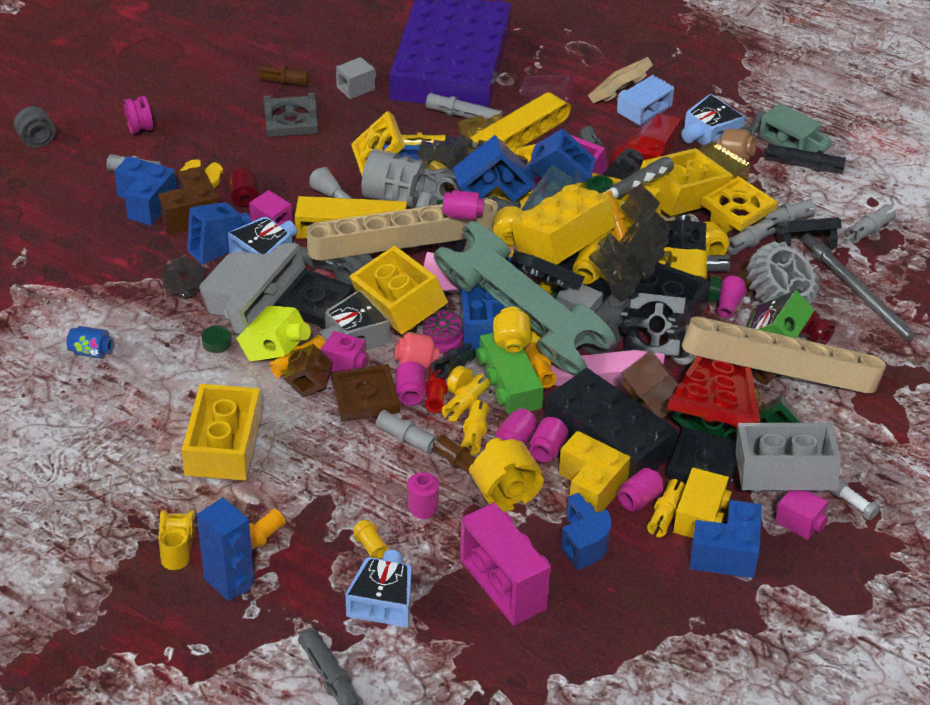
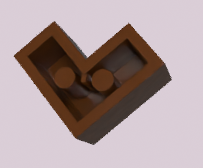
[158,166,219,235]
[620,349,679,418]

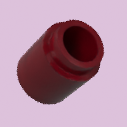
[229,168,258,207]

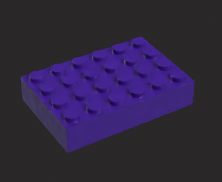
[390,0,511,108]

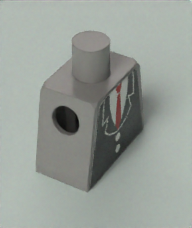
[317,290,390,350]

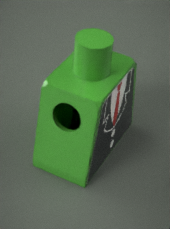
[748,290,814,338]

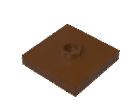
[330,364,400,421]

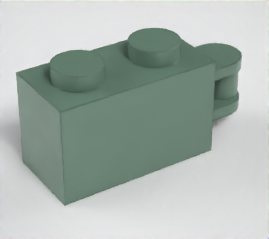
[759,103,832,152]

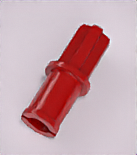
[425,367,448,413]

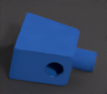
[527,129,596,187]
[187,202,251,265]

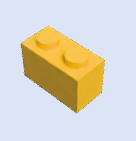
[673,467,732,538]

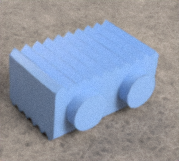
[617,74,674,126]

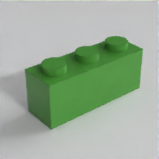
[476,333,544,416]

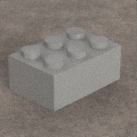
[735,423,841,492]

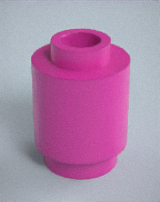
[443,190,485,221]
[396,361,426,406]
[495,408,537,444]
[529,417,568,462]
[617,468,663,511]
[407,472,439,519]

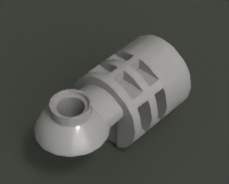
[361,148,461,208]

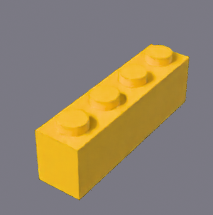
[295,196,407,239]

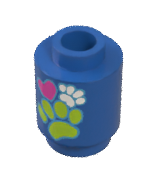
[66,326,113,359]

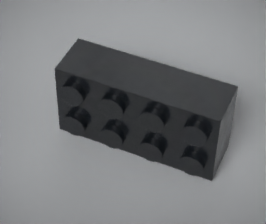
[544,368,678,479]

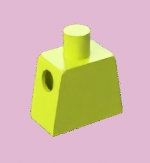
[236,306,311,362]

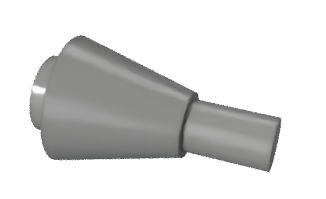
[309,167,353,199]

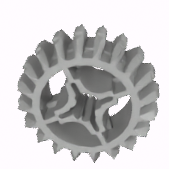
[746,241,820,304]

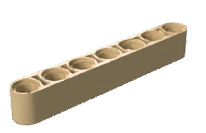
[307,198,498,260]
[682,317,886,394]

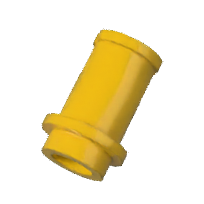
[353,520,389,559]

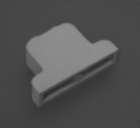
[199,243,306,334]

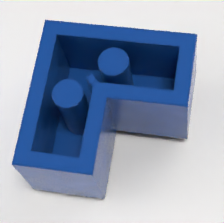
[452,135,535,202]
[114,156,177,226]
[460,284,506,350]
[689,500,762,578]

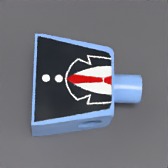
[681,94,745,149]
[228,217,297,254]
[346,550,412,628]

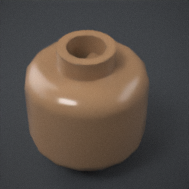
[716,129,756,162]

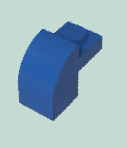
[561,492,611,570]

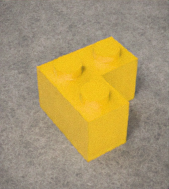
[559,431,631,513]

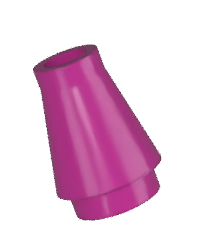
[717,276,747,318]

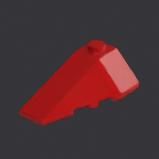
[608,113,682,167]

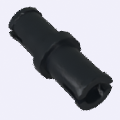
[431,343,476,378]

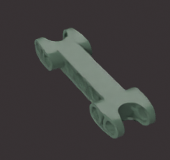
[434,221,616,376]

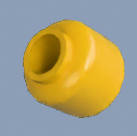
[493,206,524,246]
[704,222,730,255]
[493,307,532,353]

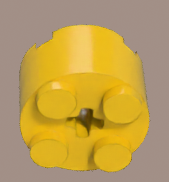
[469,438,544,512]

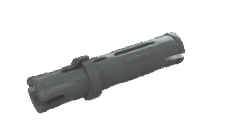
[298,628,363,705]

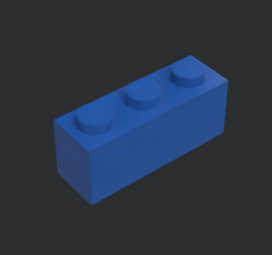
[197,497,254,602]

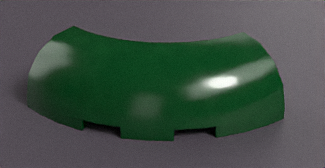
[671,394,801,441]

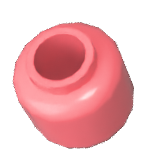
[394,332,439,371]

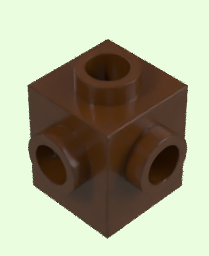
[283,344,332,397]

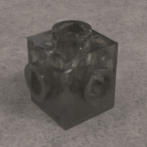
[161,256,205,299]

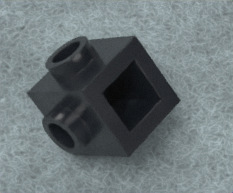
[662,215,707,251]

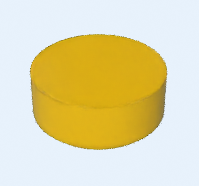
[447,365,473,395]

